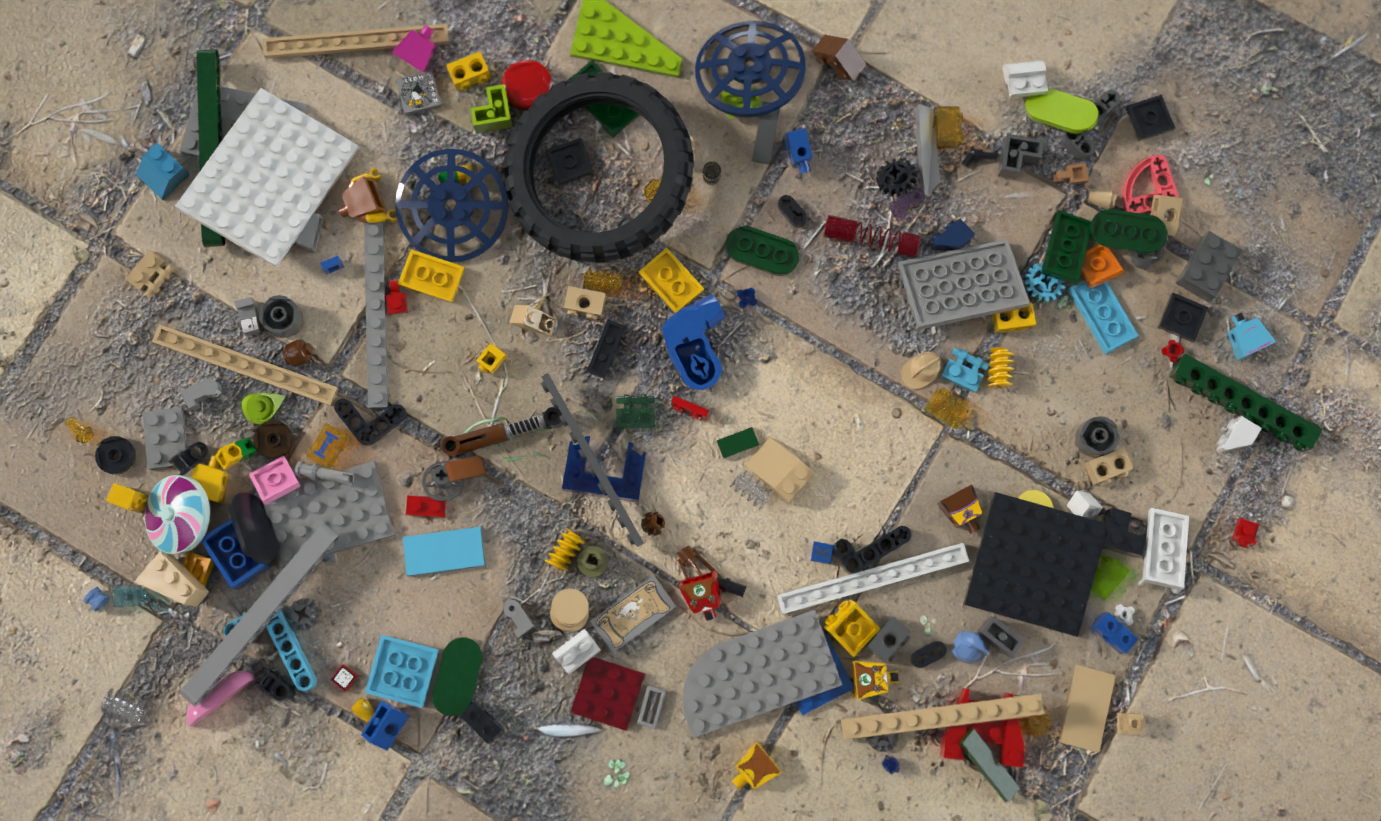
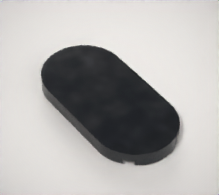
[228,493,279,564]

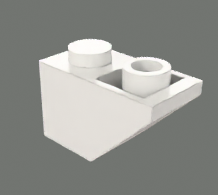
[1216,416,1262,453]

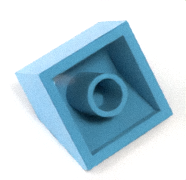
[136,143,190,200]

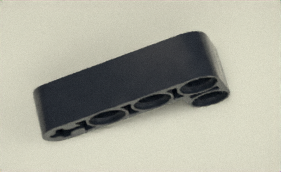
[832,526,912,574]

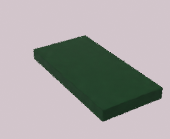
[567,60,640,138]
[1040,210,1091,285]

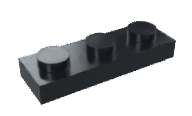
[587,319,626,380]

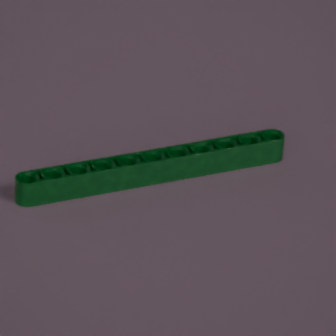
[196,49,225,247]

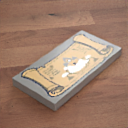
[590,575,677,653]

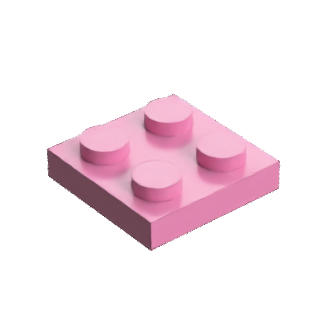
[249,456,301,505]

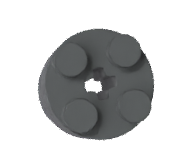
[259,295,303,338]
[1075,416,1120,458]

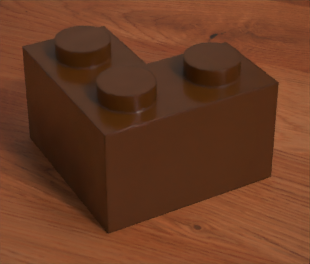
[812,34,866,81]

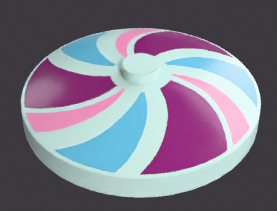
[144,475,210,554]

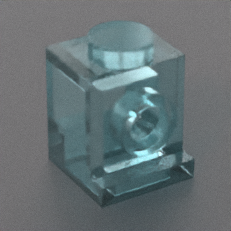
[113,585,146,608]

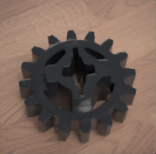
[876,158,918,197]

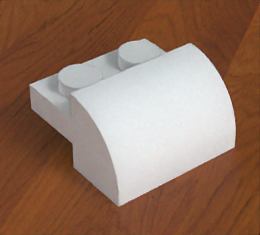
[1002,60,1048,98]
[552,629,601,674]

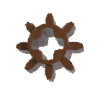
[641,511,665,536]

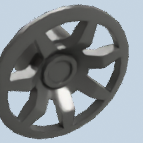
[422,461,465,501]

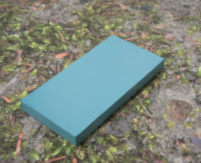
[1067,280,1139,354]
[403,527,485,576]

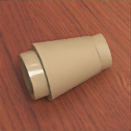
[1088,191,1117,209]

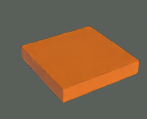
[1081,245,1124,289]

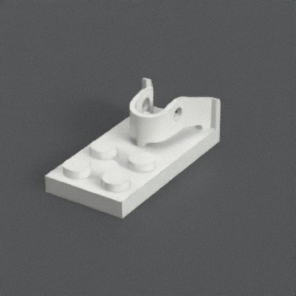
[1138,508,1189,594]

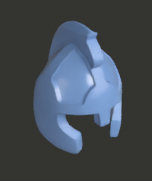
[951,631,990,664]

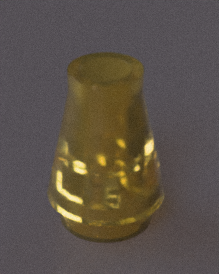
[65,417,94,444]

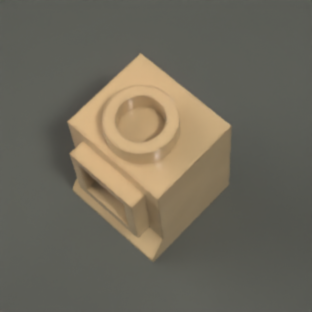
[1117,713,1144,734]

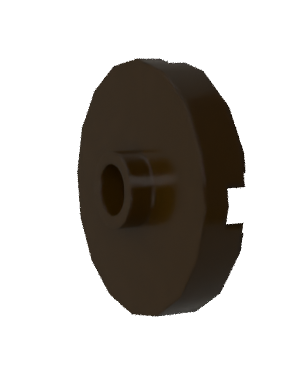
[253,420,294,459]

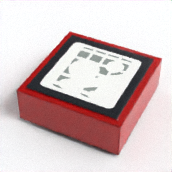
[330,664,359,692]

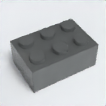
[1175,231,1243,302]

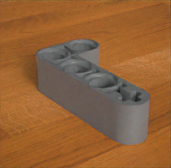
[1061,90,1120,161]

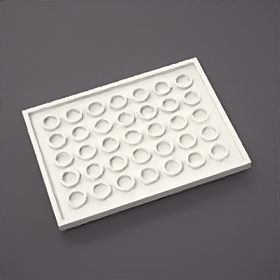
[175,88,359,268]

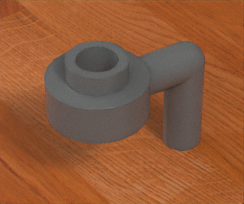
[1131,244,1165,269]

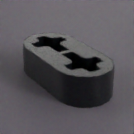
[778,195,807,228]
[910,641,947,668]

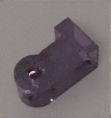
[888,189,925,223]

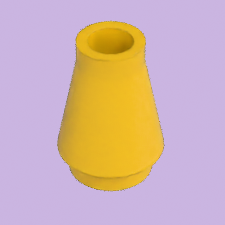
[351,697,375,723]

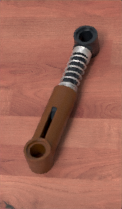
[441,407,563,458]

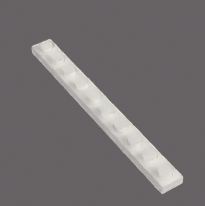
[777,543,969,614]

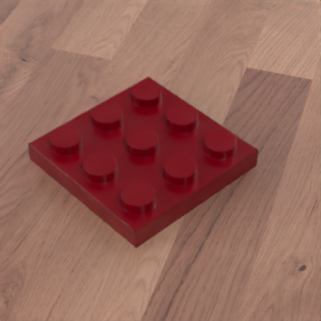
[570,657,645,731]

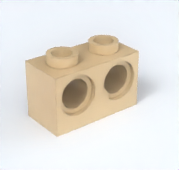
[1084,447,1134,486]

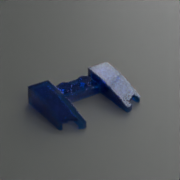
[562,436,646,503]

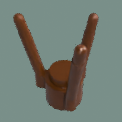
[677,546,722,579]

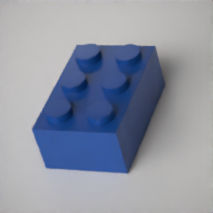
[201,519,271,589]

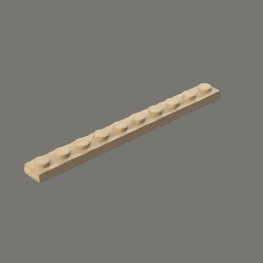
[263,24,450,59]
[152,324,339,406]
[841,694,1044,740]

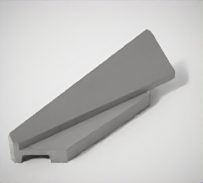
[915,104,940,200]

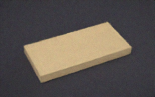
[1059,665,1116,753]

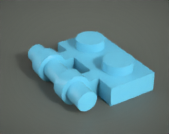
[940,348,989,393]

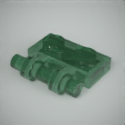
[616,394,655,429]

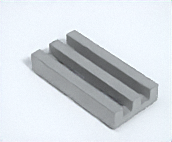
[637,685,667,729]

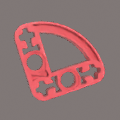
[1122,154,1178,214]

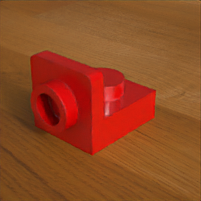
[1232,518,1259,548]

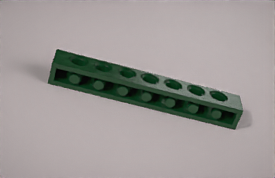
[1169,354,1323,452]

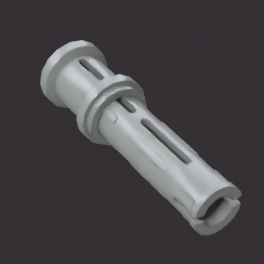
[295,460,354,485]

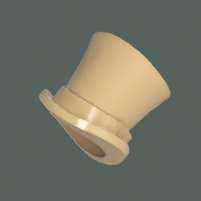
[550,589,589,632]

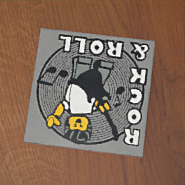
[396,71,441,116]

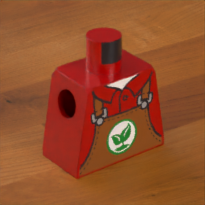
[679,571,721,621]

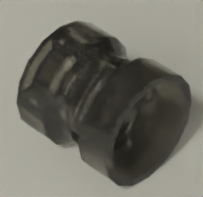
[702,161,721,185]

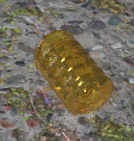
[583,267,623,296]

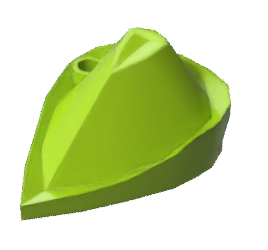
[242,392,285,424]

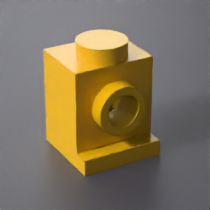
[476,343,507,375]

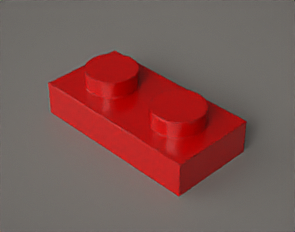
[671,396,709,421]
[405,495,447,518]

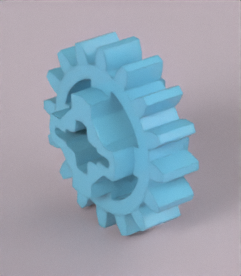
[1023,262,1065,303]

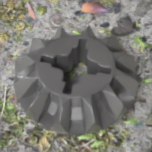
[287,599,319,630]
[867,733,898,752]

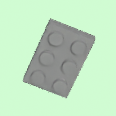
[142,407,187,470]

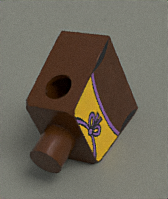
[937,485,983,534]

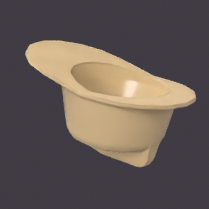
[901,351,944,389]

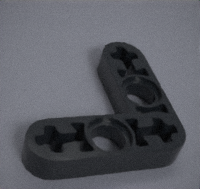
[334,398,407,446]

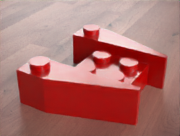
[940,688,1025,768]

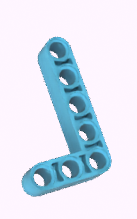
[224,608,317,691]

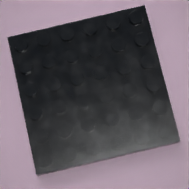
[963,492,1109,637]

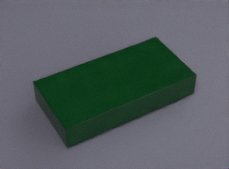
[716,427,759,459]

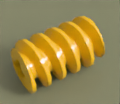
[988,347,1014,389]
[544,527,585,571]

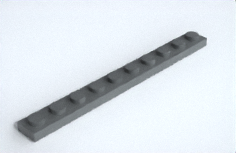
[540,373,644,547]

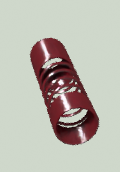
[823,214,921,258]

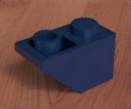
[930,218,975,251]

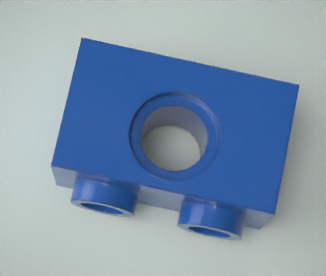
[1090,612,1139,654]
[361,700,409,751]

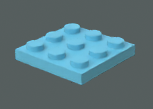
[365,635,440,708]

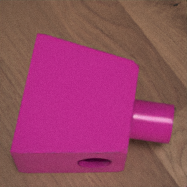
[392,24,436,73]

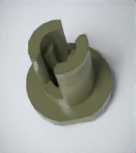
[577,546,608,577]

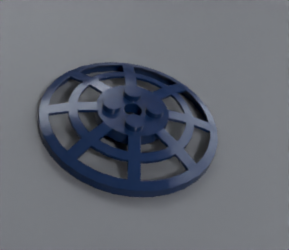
[695,21,806,117]
[395,149,509,263]

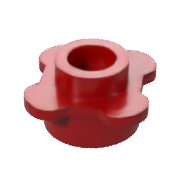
[1161,340,1184,362]

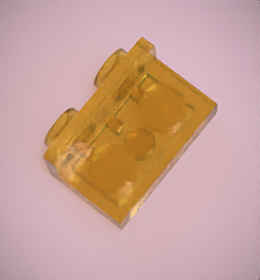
[924,387,970,430]

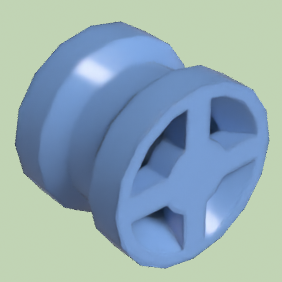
[83,587,110,612]

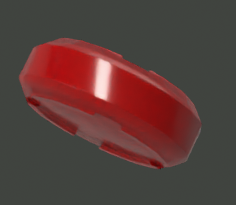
[502,59,553,111]

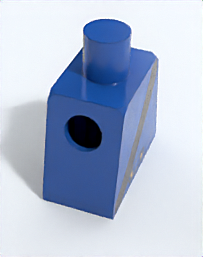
[783,128,813,175]

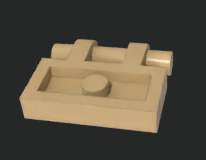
[125,250,175,298]

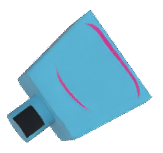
[1228,312,1276,361]

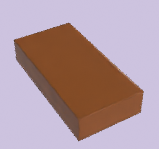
[445,455,486,482]

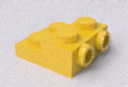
[823,599,880,657]

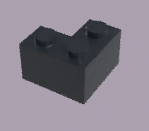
[1103,508,1146,558]

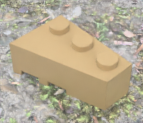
[134,551,209,607]

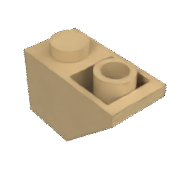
[510,305,557,336]

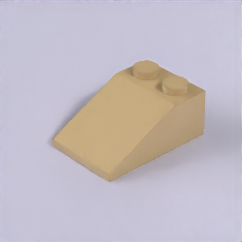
[745,437,815,504]

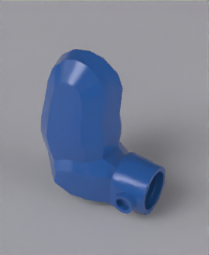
[662,294,725,390]

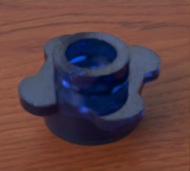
[737,288,757,308]
[881,754,900,775]

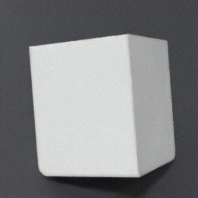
[1067,491,1103,520]

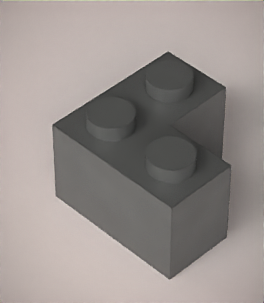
[997,134,1044,179]

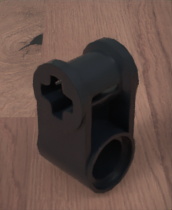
[168,442,208,476]
[254,667,295,701]

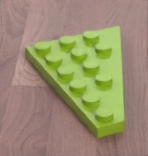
[570,0,682,78]

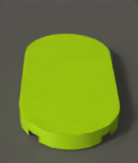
[1025,88,1098,134]

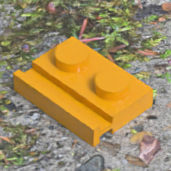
[183,552,214,587]

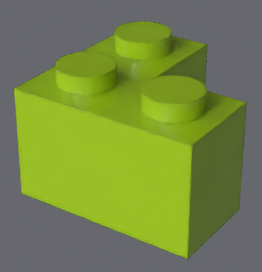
[470,84,513,133]

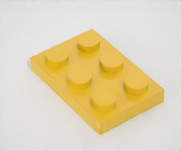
[638,248,704,313]
[398,249,465,303]

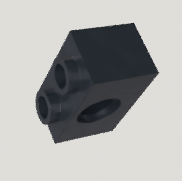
[460,701,504,744]

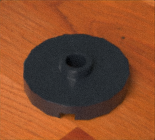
[95,436,136,475]

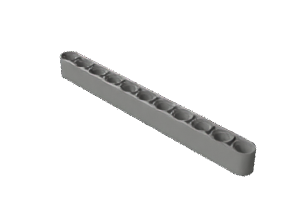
[179,524,340,707]

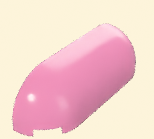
[186,671,258,727]

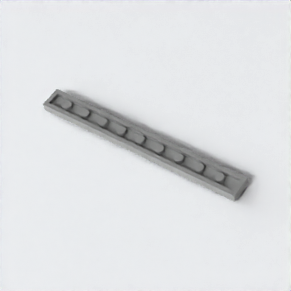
[364,222,389,409]

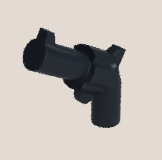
[961,147,998,167]

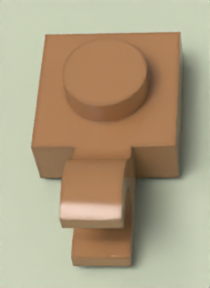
[1053,163,1089,185]

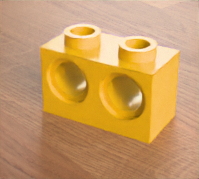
[446,51,491,91]
[992,303,1036,334]
[106,483,149,513]

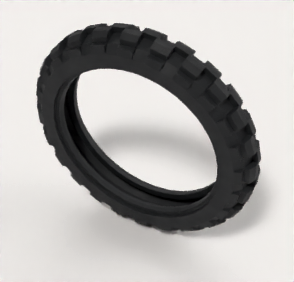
[503,72,694,263]

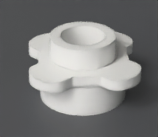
[1114,604,1135,626]

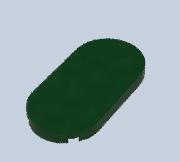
[1090,209,1168,253]
[726,226,799,276]
[432,637,483,716]

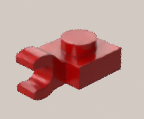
[386,280,408,315]

